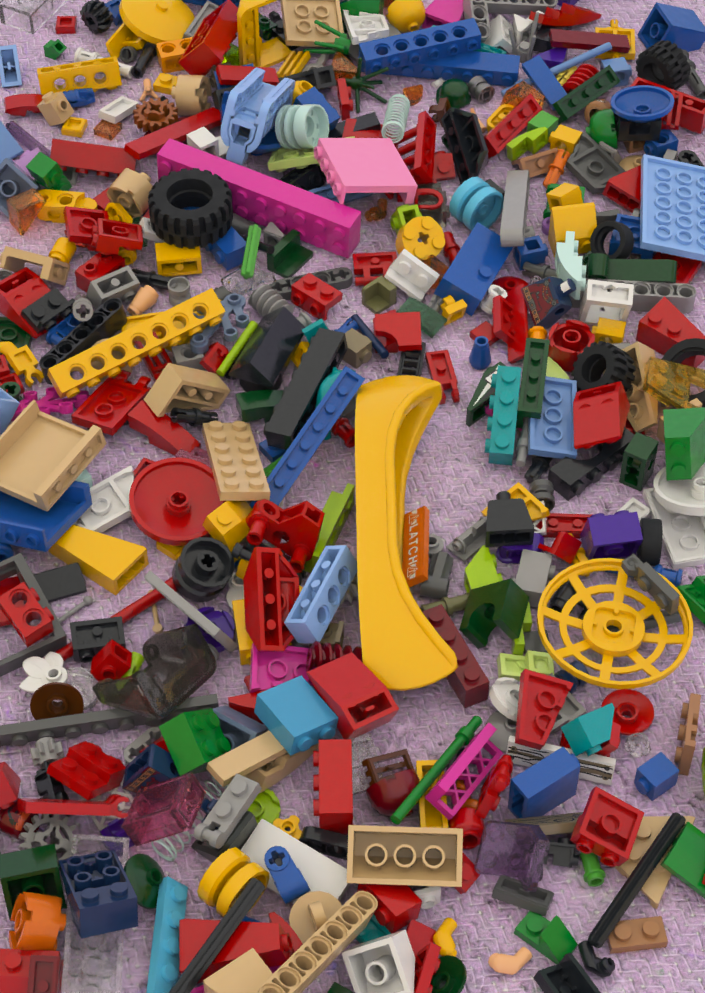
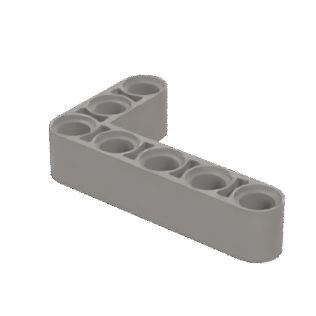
[463,0,558,43]

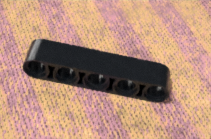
[39,298,127,385]

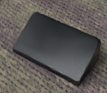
[34,563,87,603]

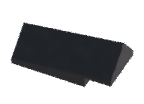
[229,306,305,388]

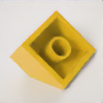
[548,202,597,257]

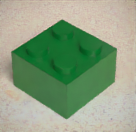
[158,708,231,777]

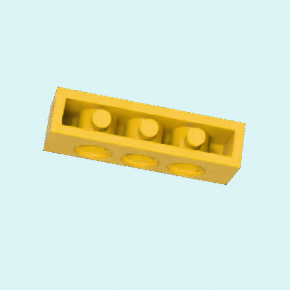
[37,56,122,95]

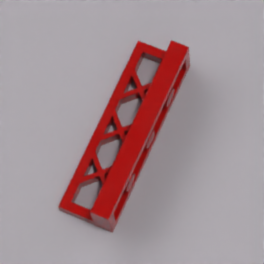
[484,93,543,159]

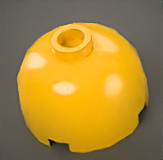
[386,0,426,33]

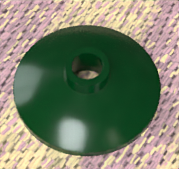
[124,854,165,909]
[430,956,467,993]

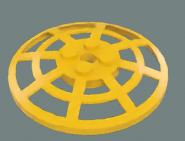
[537,558,693,689]

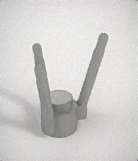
[508,12,539,63]

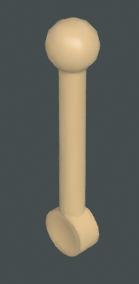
[147,590,163,634]

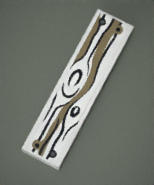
[506,735,616,785]

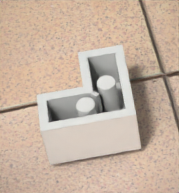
[186,127,229,161]

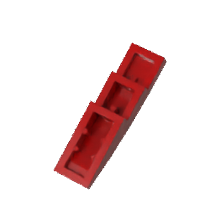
[529,3,602,26]

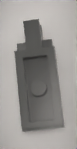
[621,554,680,615]

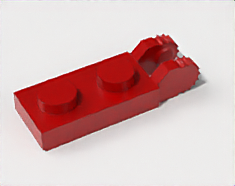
[425,350,460,405]

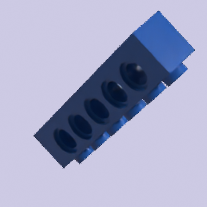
[359,18,482,75]

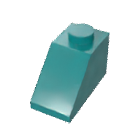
[561,703,615,757]

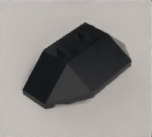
[441,108,488,185]

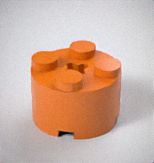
[9,892,66,951]

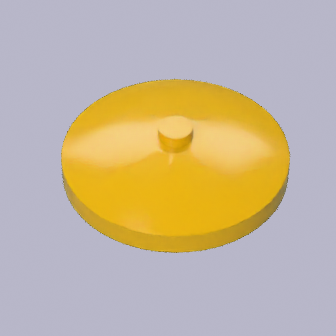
[119,0,195,45]

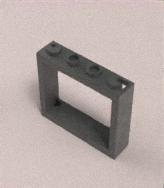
[0,553,67,677]

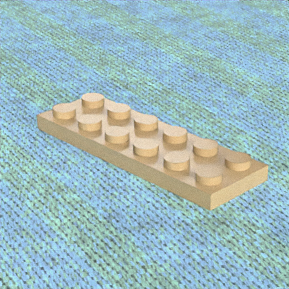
[202,421,270,501]

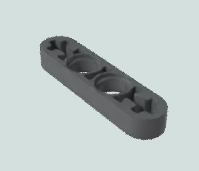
[269,267,353,300]

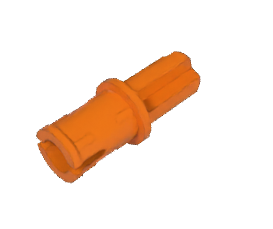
[543,149,570,189]

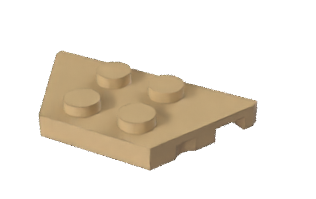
[615,816,695,909]

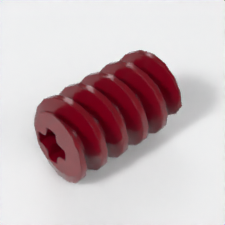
[306,641,363,673]

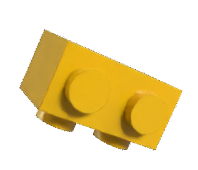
[155,242,202,277]

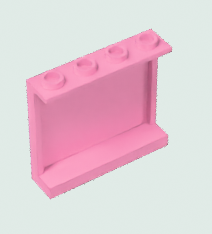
[314,138,418,204]

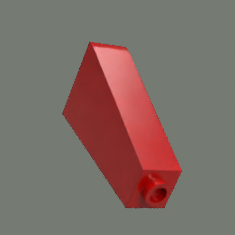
[179,919,293,983]

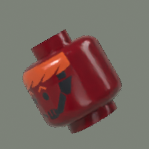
[0,800,40,841]

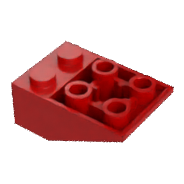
[0,267,63,339]
[573,381,630,449]
[306,652,399,739]

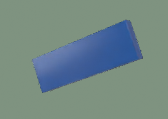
[522,55,567,112]

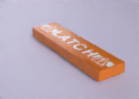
[402,506,429,588]

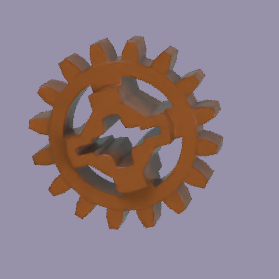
[133,97,178,133]

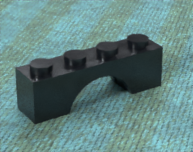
[548,427,634,501]

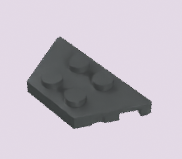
[566,132,626,194]

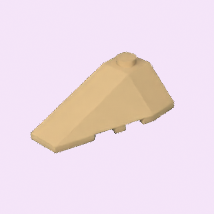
[603,341,658,433]

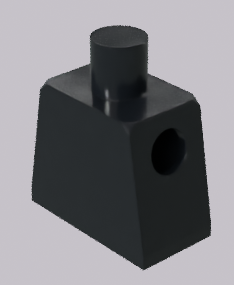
[485,491,534,547]

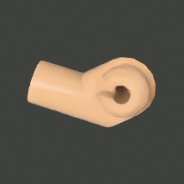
[488,947,533,975]

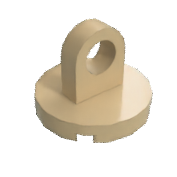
[289,891,342,944]

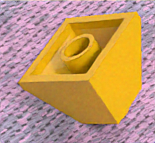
[202,501,264,563]

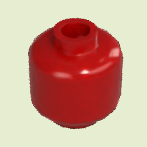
[448,807,486,849]

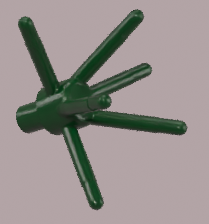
[345,57,389,113]

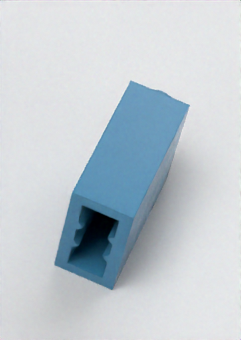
[254,675,338,756]

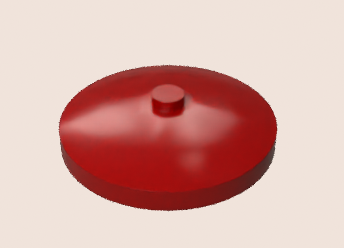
[129,457,226,546]

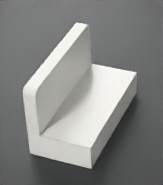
[484,14,514,54]

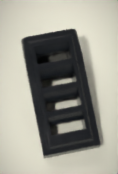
[397,342,426,377]

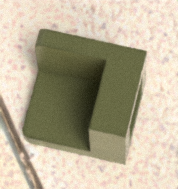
[362,275,397,314]

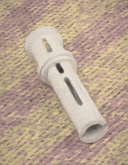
[74,47,134,79]

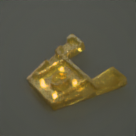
[643,356,705,409]

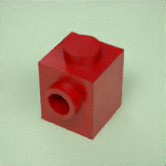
[90,639,132,687]

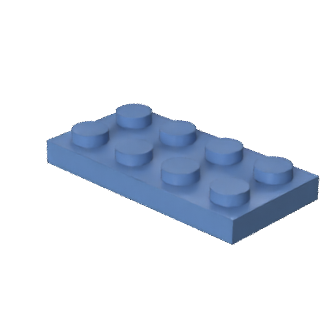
[528,376,577,459]

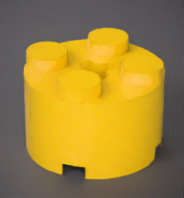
[395,216,445,263]

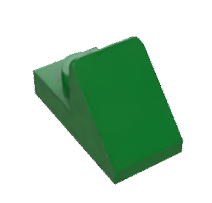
[514,911,578,964]

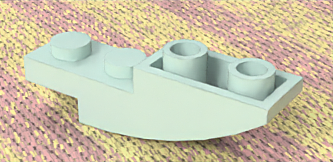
[555,231,586,300]

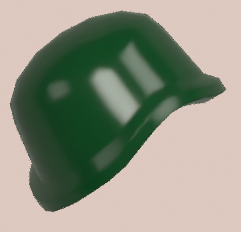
[436,78,471,109]

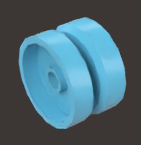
[449,176,504,231]

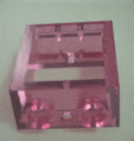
[122,772,206,846]

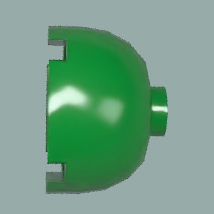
[585,109,618,149]

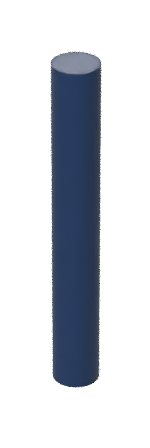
[351,314,389,359]

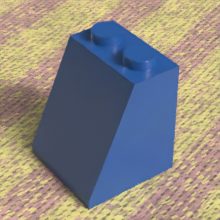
[637,2,705,52]

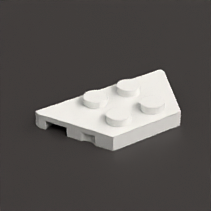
[343,10,389,45]
[73,466,134,533]

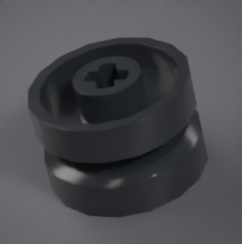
[172,537,235,602]

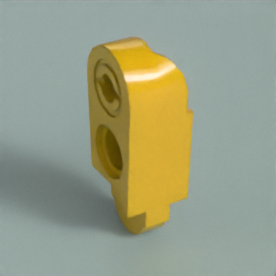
[32,189,98,223]

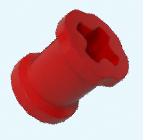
[331,417,355,448]

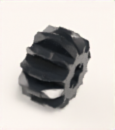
[80,0,113,34]

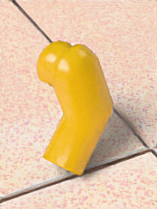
[433,917,457,957]

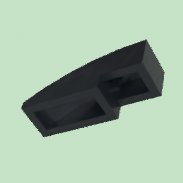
[533,24,569,53]

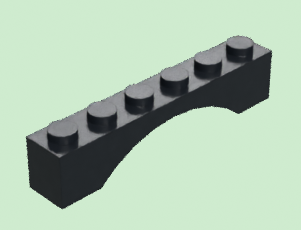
[212,65,337,111]

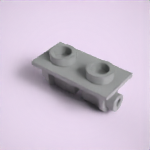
[446,516,487,562]

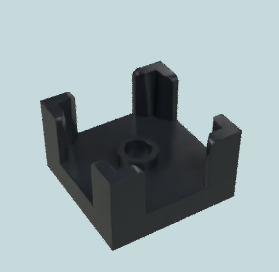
[613,112,662,141]

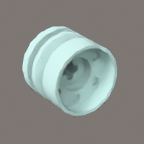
[275,104,329,149]

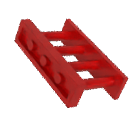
[384,111,437,200]

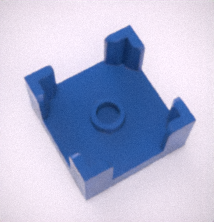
[608,214,654,259]

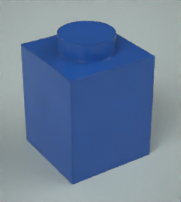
[634,752,680,801]

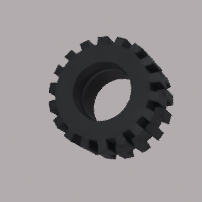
[636,40,690,90]
[571,341,636,395]

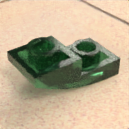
[396,297,447,338]

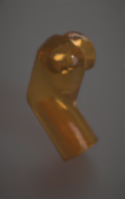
[364,198,388,222]

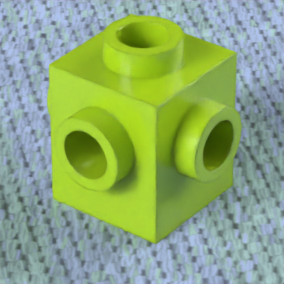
[390,204,422,235]

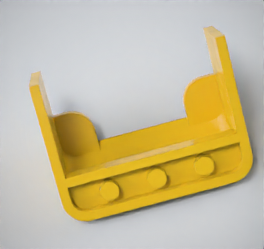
[237,0,291,67]

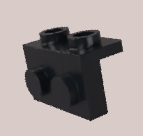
[533,953,601,993]

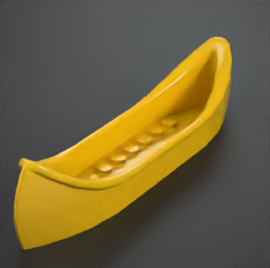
[355,375,458,691]

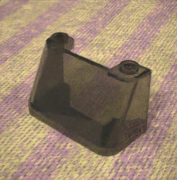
[92,623,217,719]

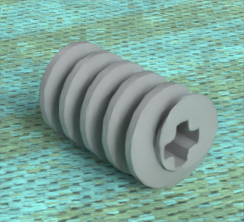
[248,284,294,316]

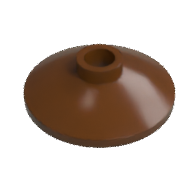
[30,682,84,720]

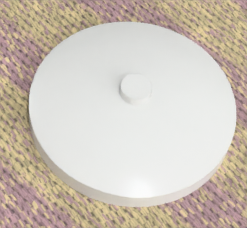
[653,463,705,516]

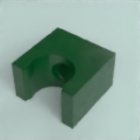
[459,578,529,649]

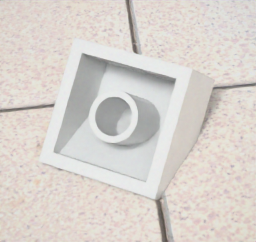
[342,929,415,993]

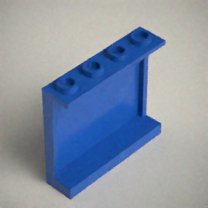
[0,481,92,552]

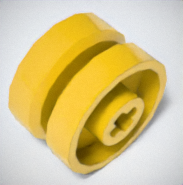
[197,847,269,917]

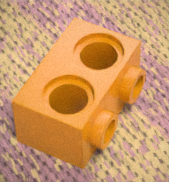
[156,37,192,73]

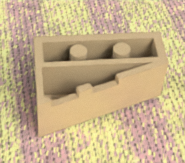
[144,363,231,417]

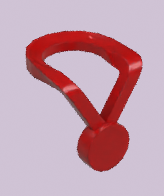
[414,188,443,211]

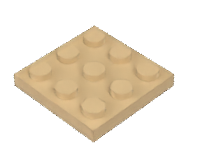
[280,0,344,47]

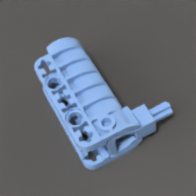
[220,67,296,165]

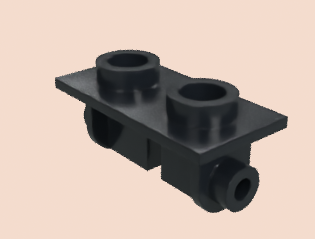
[34,761,70,818]
[522,836,579,868]

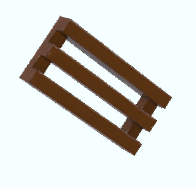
[361,749,414,786]

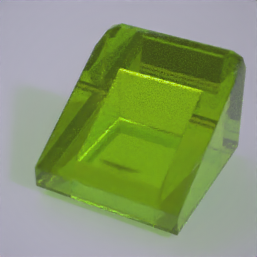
[222,43,240,66]

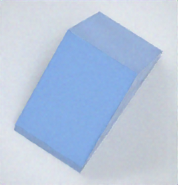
[0,44,22,88]

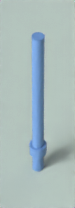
[501,42,612,98]

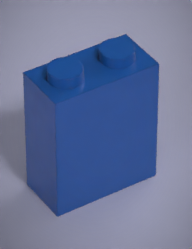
[508,747,581,819]

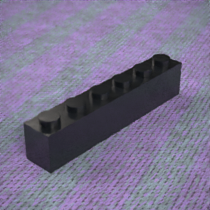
[263,328,348,450]

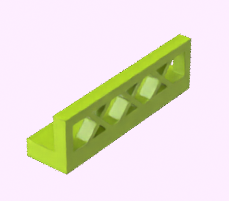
[304,483,355,573]

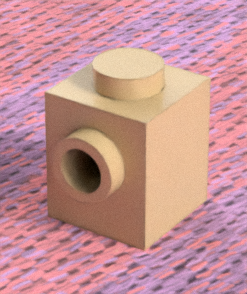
[37,91,74,126]

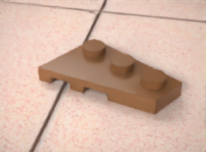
[674,693,701,776]

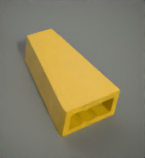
[49,525,149,595]

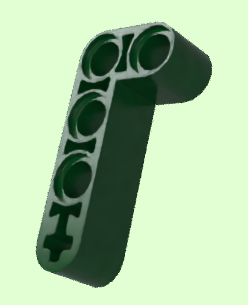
[587,253,677,283]

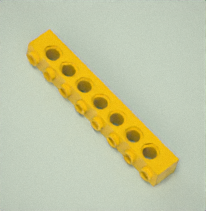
[47,288,226,399]

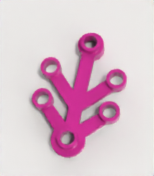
[11,387,90,421]

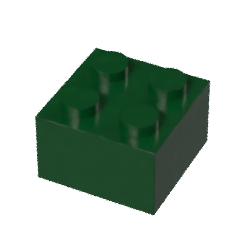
[0,843,66,920]

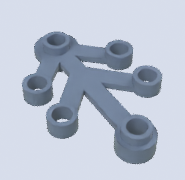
[190,293,249,354]

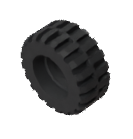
[148,168,233,249]

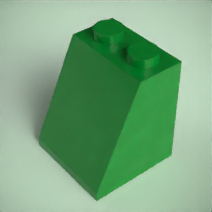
[663,407,705,480]

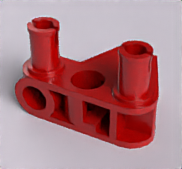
[246,499,325,573]

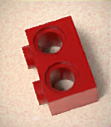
[0,582,54,648]

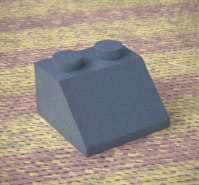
[0,158,42,219]
[212,705,269,750]

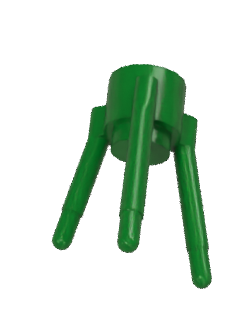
[303,20,351,56]

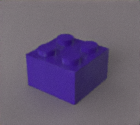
[580,510,643,560]

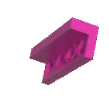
[425,722,503,820]

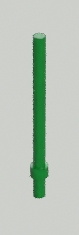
[390,716,483,825]

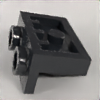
[279,165,324,191]
[21,288,75,334]
[70,616,126,663]

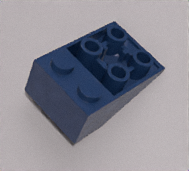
[58,850,138,939]

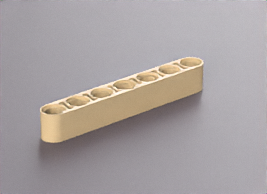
[258,891,378,993]

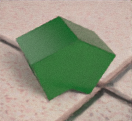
[43,39,67,60]

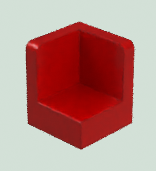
[537,531,582,564]

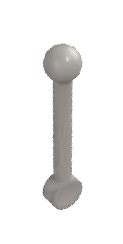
[58,596,93,623]

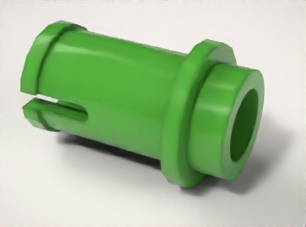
[580,852,606,887]

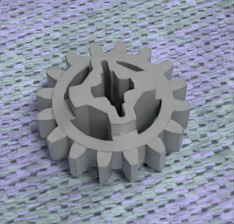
[18,814,80,861]

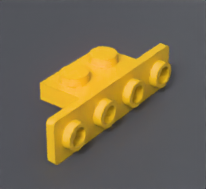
[106,23,147,58]

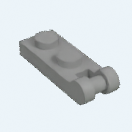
[193,774,262,849]

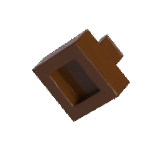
[429,97,451,127]

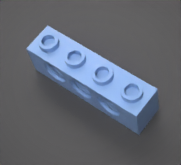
[284,545,357,644]

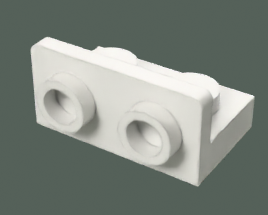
[384,249,440,302]

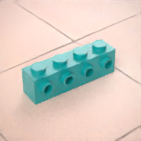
[484,365,522,466]

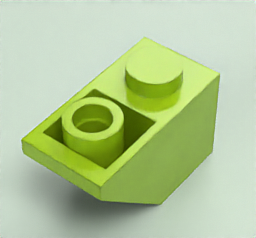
[464,545,503,593]

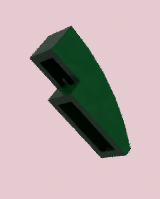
[235,390,283,423]

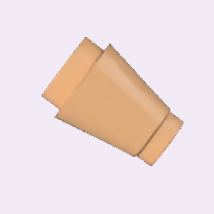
[127,285,159,316]

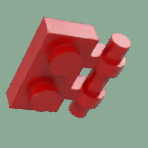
[352,252,397,286]
[475,755,514,819]

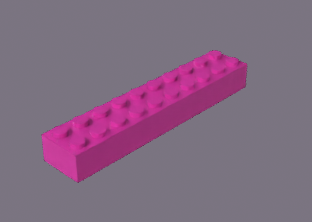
[157,138,361,259]

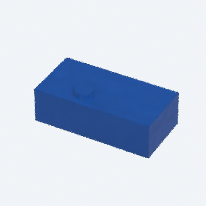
[434,222,513,316]

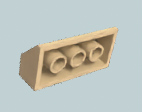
[347,825,463,887]

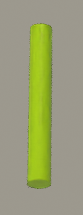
[216,321,258,377]

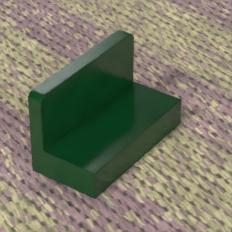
[267,229,313,278]

